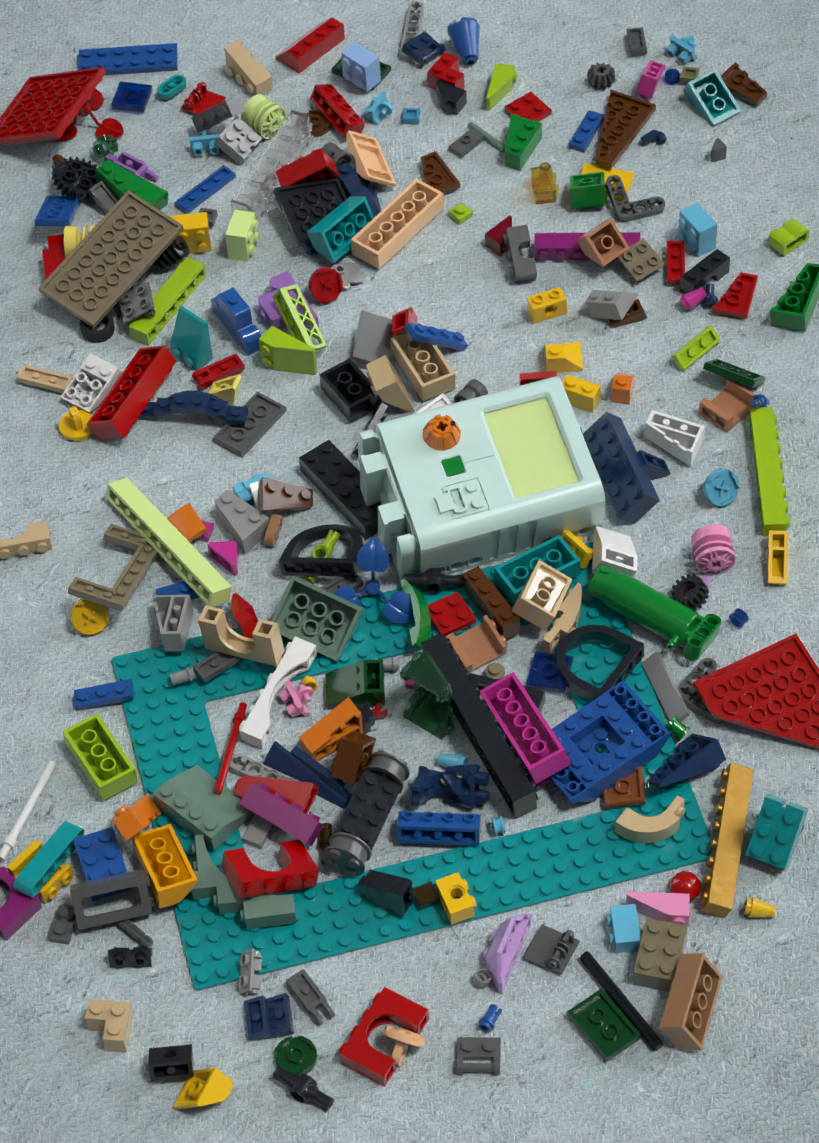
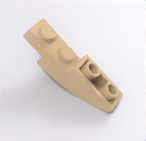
[542,583,582,654]

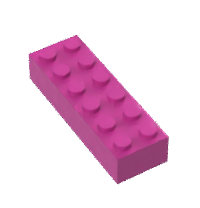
[480,672,571,784]

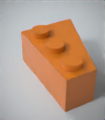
[299,697,363,762]
[112,793,161,840]

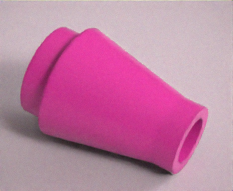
[680,287,707,311]

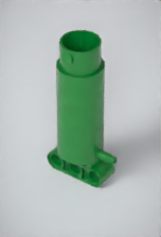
[587,565,722,661]

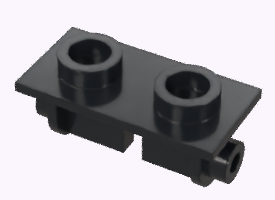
[108,946,152,968]

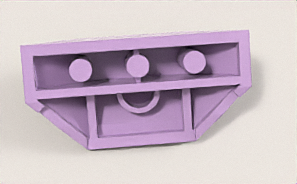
[483,913,531,994]

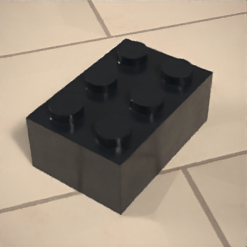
[319,358,381,423]

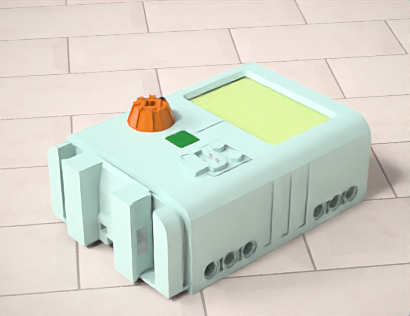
[358,376,605,581]

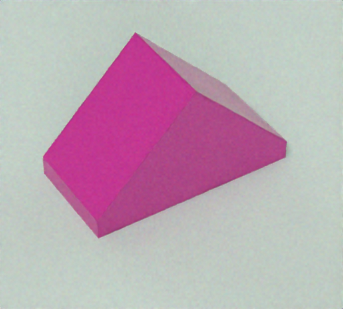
[207,541,239,576]

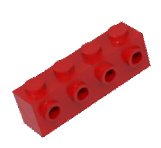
[310,84,365,138]

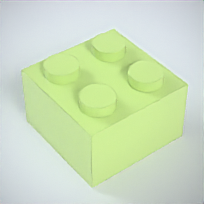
[225,210,260,262]

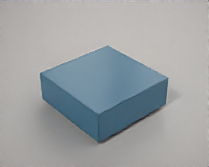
[402,108,421,125]

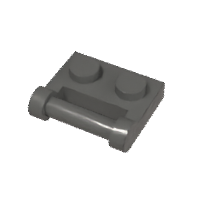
[457,1037,501,1074]

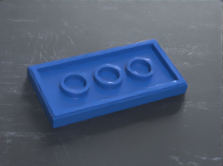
[34,196,81,226]

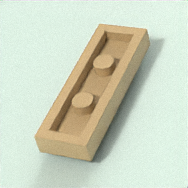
[16,365,73,393]

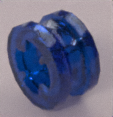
[665,69,680,85]
[729,608,749,628]

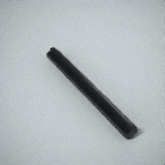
[580,951,663,1051]

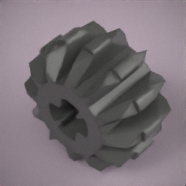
[587,62,615,90]

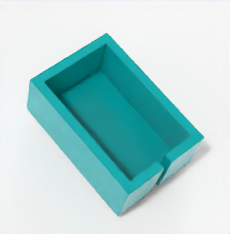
[746,794,809,870]

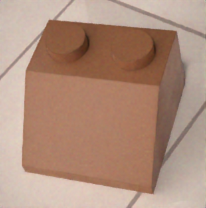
[576,218,630,267]

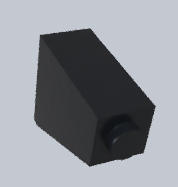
[358,870,413,917]

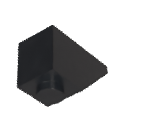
[436,80,467,115]

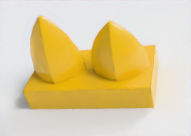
[561,530,593,568]

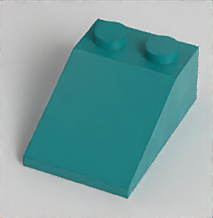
[683,68,742,126]
[170,306,213,370]

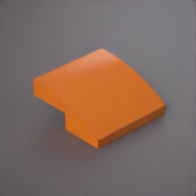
[167,503,207,545]

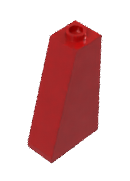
[234,775,320,815]

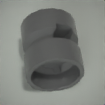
[321,142,351,168]
[454,379,488,403]

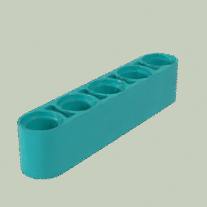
[13,821,85,898]

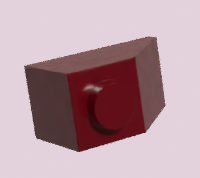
[485,215,512,256]

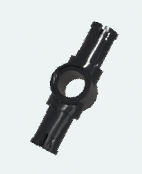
[404,568,462,593]
[273,1066,334,1111]

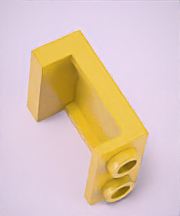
[7,840,74,904]

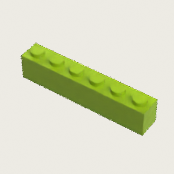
[129,257,206,346]

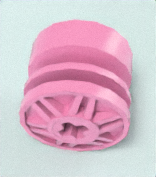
[691,524,736,575]

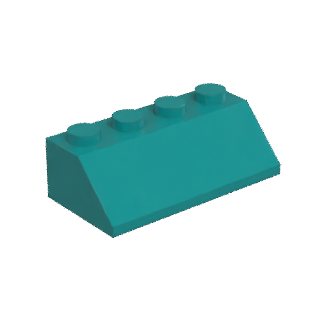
[307,196,374,263]

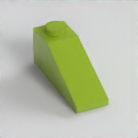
[487,63,518,111]

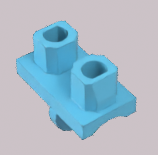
[666,35,698,64]
[363,92,393,125]
[189,130,221,156]

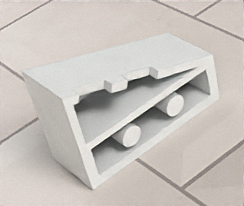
[645,410,705,467]

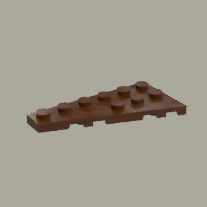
[596,90,656,169]

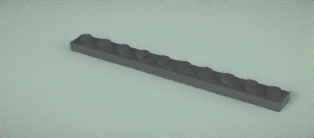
[193,575,364,683]

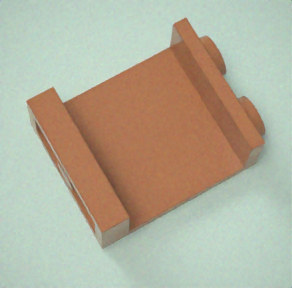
[699,378,755,433]
[446,615,508,673]

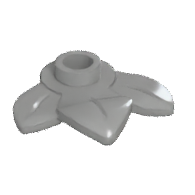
[331,262,364,290]

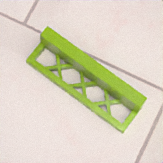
[273,284,327,351]

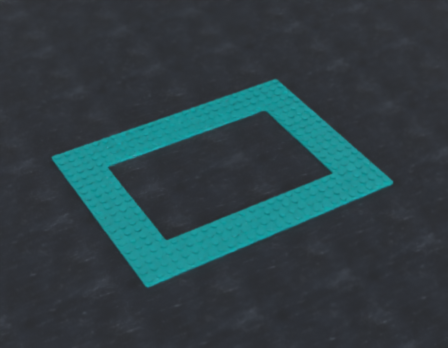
[112,542,711,991]

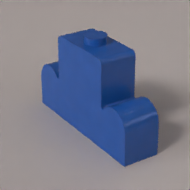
[211,287,261,356]

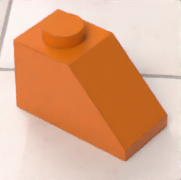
[611,373,635,405]

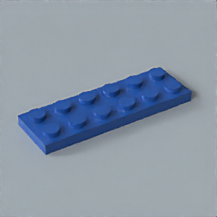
[78,43,178,75]

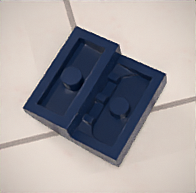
[244,993,294,1040]

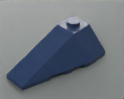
[337,162,382,217]
[648,734,726,787]

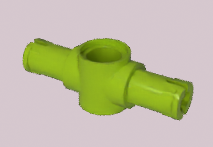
[303,530,340,584]

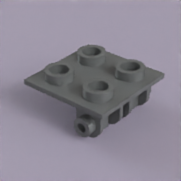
[119,281,156,324]
[524,924,580,975]

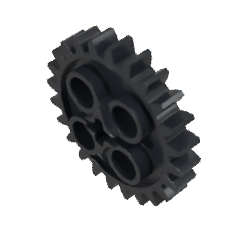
[51,157,97,201]

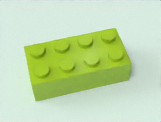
[62,713,138,801]

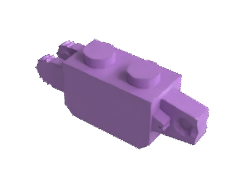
[105,152,159,183]

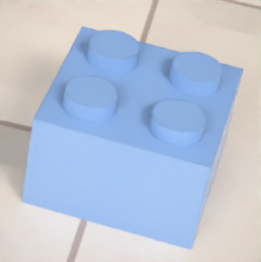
[341,42,381,92]

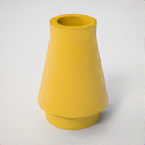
[743,897,776,918]

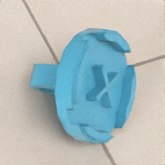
[703,469,740,506]

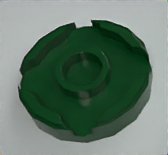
[274,1036,318,1076]

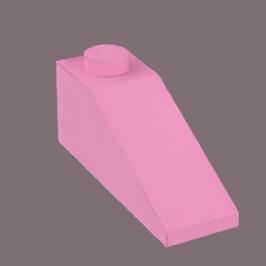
[626,891,690,926]

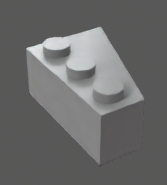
[215,490,269,554]
[152,595,194,651]

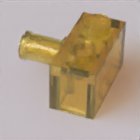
[531,162,559,205]

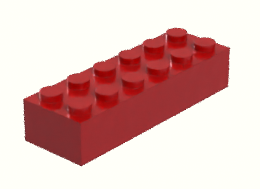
[86,346,176,440]

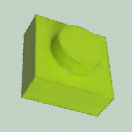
[448,202,473,225]

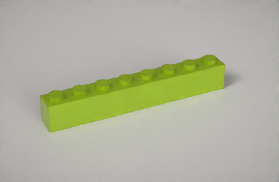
[749,407,790,537]

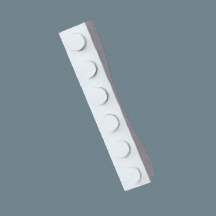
[239,636,317,749]

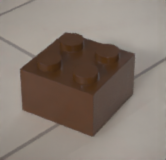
[331,731,376,784]

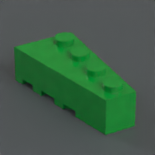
[96,160,168,210]
[770,263,819,331]

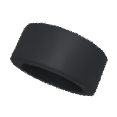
[80,312,115,343]

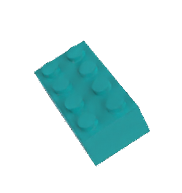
[494,535,580,606]

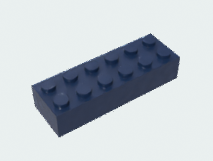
[583,412,660,524]

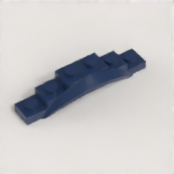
[138,391,248,425]

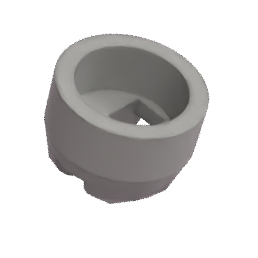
[474,968,492,987]

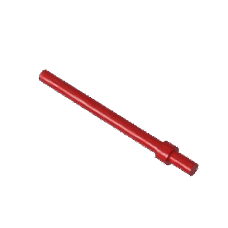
[214,702,247,795]

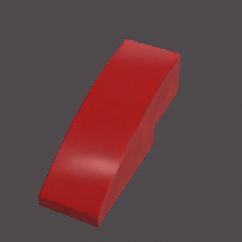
[392,307,418,336]
[231,593,258,638]

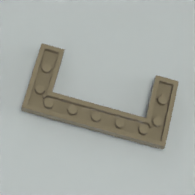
[68,524,159,611]

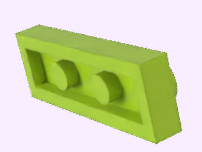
[671,325,720,371]

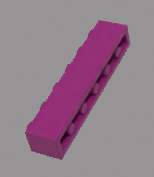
[534,232,640,261]

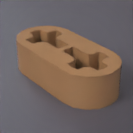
[264,514,283,547]

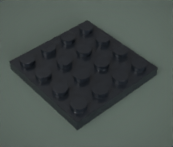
[273,178,347,248]

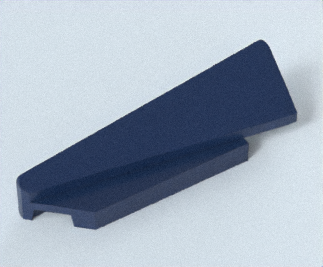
[263,741,352,809]

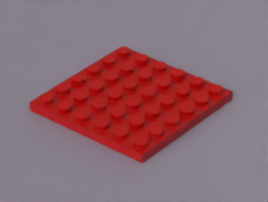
[0,67,106,146]

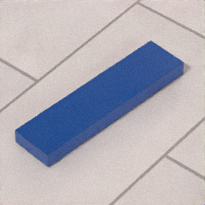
[174,165,236,214]

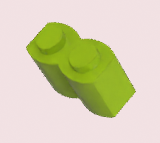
[768,219,809,256]

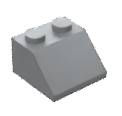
[585,290,637,320]

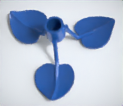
[333,537,415,624]

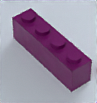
[239,782,324,846]

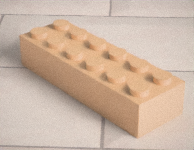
[351,179,444,269]

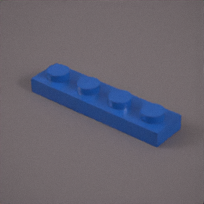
[405,322,468,351]

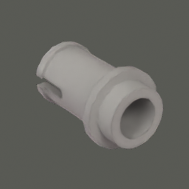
[375,657,399,672]
[170,667,196,686]

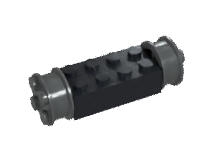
[322,750,410,878]

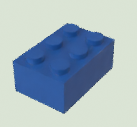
[73,827,132,901]

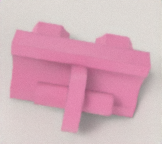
[279,680,313,718]

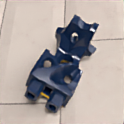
[410,764,490,808]

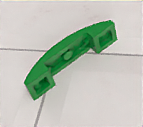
[401,579,431,652]

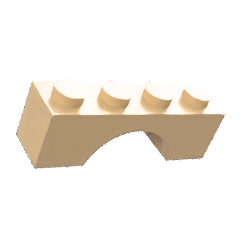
[0,521,52,559]

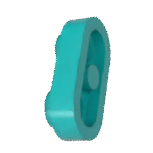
[157,74,187,100]

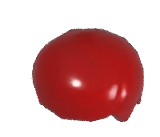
[670,871,701,901]

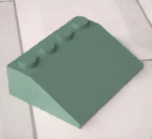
[271,575,365,662]
[153,765,254,851]

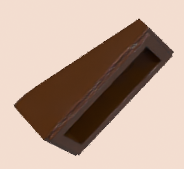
[608,299,647,328]

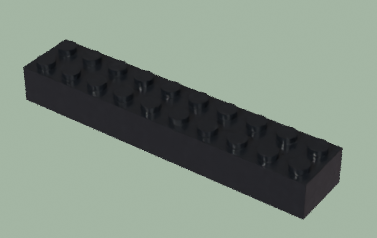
[420,633,538,819]

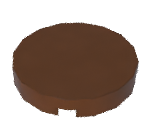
[297,110,331,137]

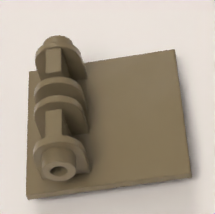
[617,238,665,282]

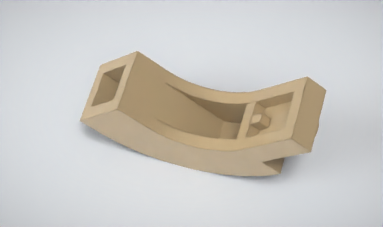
[615,796,685,843]

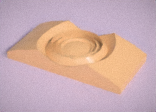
[347,131,396,187]

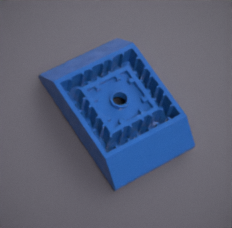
[549,680,671,803]

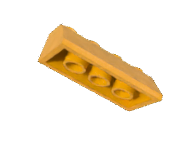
[132,824,198,909]

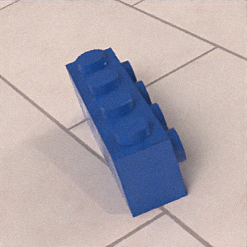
[397,811,481,846]

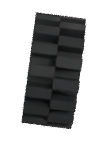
[671,574,709,611]

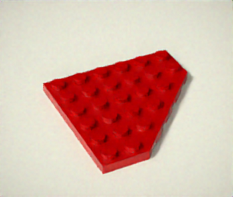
[693,633,819,749]

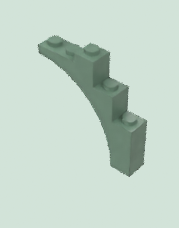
[190,834,297,929]

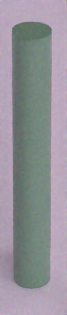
[468,121,505,153]

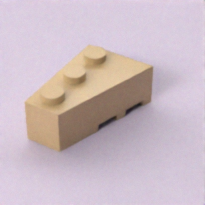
[224,39,273,95]

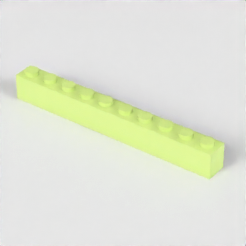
[106,478,232,607]

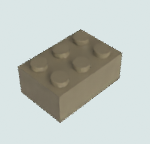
[633,918,688,992]

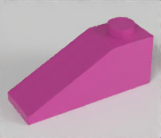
[636,60,666,98]

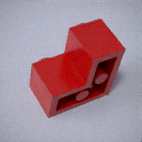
[427,52,465,90]

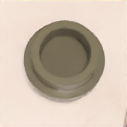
[485,663,505,680]

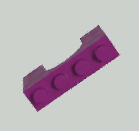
[0,866,42,941]

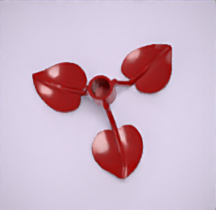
[53,88,124,142]

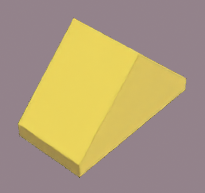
[208,374,241,406]

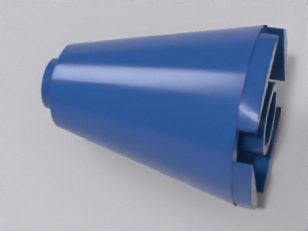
[447,17,480,65]

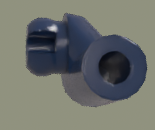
[640,130,667,145]
[705,284,718,306]

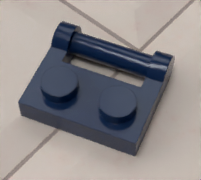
[402,31,446,66]

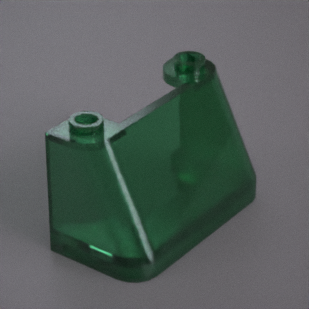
[400,648,454,740]

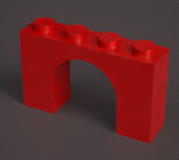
[221,839,319,899]
[339,987,429,1087]

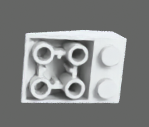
[61,353,122,413]
[592,526,637,577]

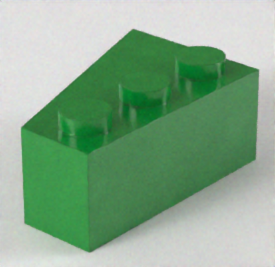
[505,113,542,171]

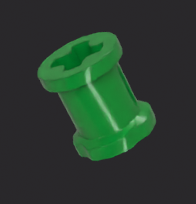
[665,715,691,741]

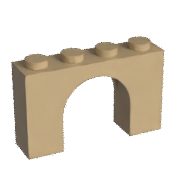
[198,605,285,667]

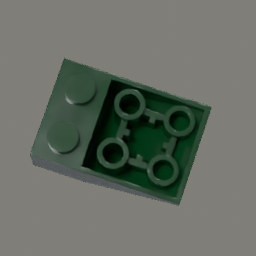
[325,659,385,708]

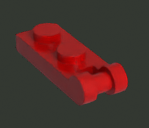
[192,353,245,390]

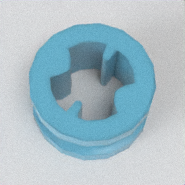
[491,816,505,836]

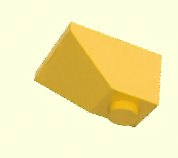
[544,342,583,373]
[172,1067,234,1109]

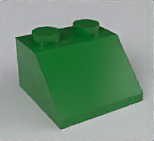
[569,172,607,209]

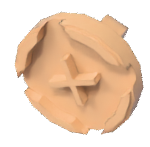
[383,1025,426,1066]

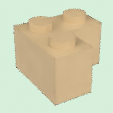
[85,999,134,1053]

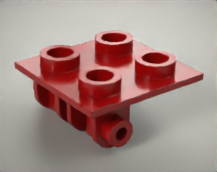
[180,82,226,115]

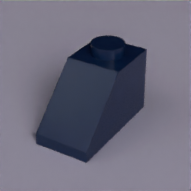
[637,450,671,481]

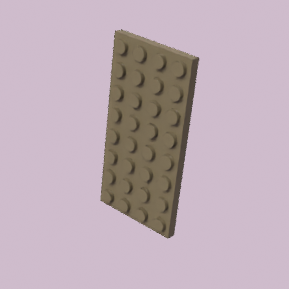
[38,190,184,328]

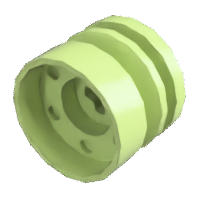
[241,94,286,139]

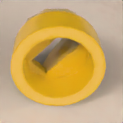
[301,676,317,692]

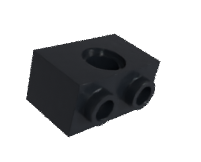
[148,1044,194,1081]

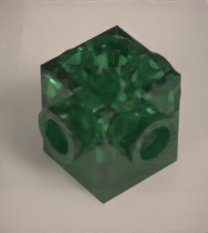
[92,134,119,159]

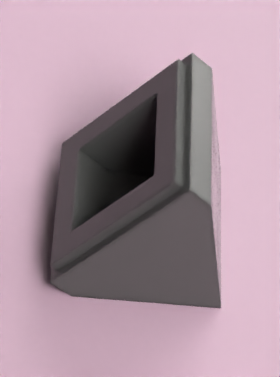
[711,138,727,162]

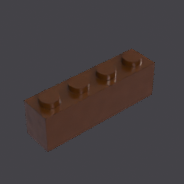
[462,566,520,639]

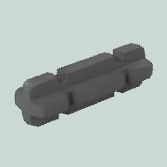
[119,919,153,948]

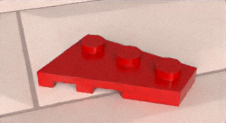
[712,272,758,319]

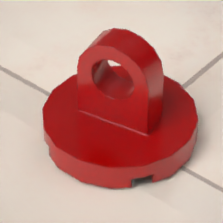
[308,267,343,303]

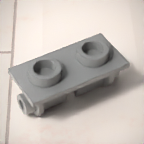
[238,949,262,994]

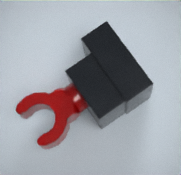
[358,702,388,734]

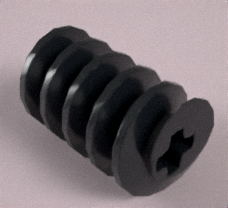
[153,236,189,271]

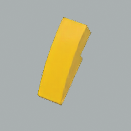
[767,530,788,585]

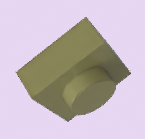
[680,66,700,83]

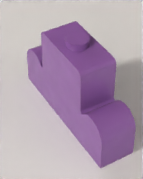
[258,271,319,330]

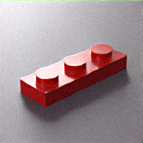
[666,241,685,285]

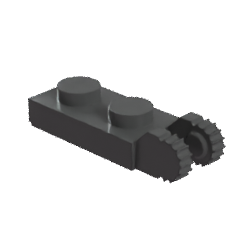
[286,969,335,1025]

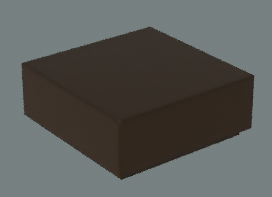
[413,882,440,909]

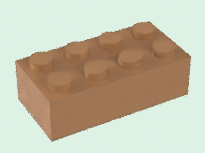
[659,953,723,1051]

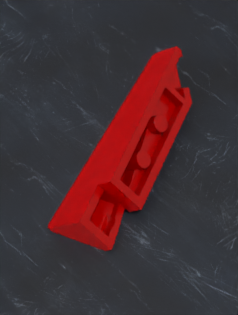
[42,234,65,301]

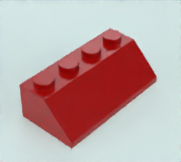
[276,17,345,74]

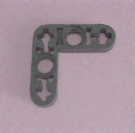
[606,175,665,222]
[678,658,725,724]

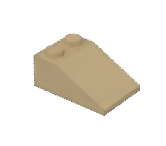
[366,355,415,413]
[512,560,572,630]

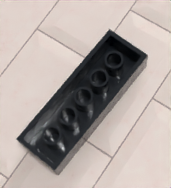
[299,440,382,540]

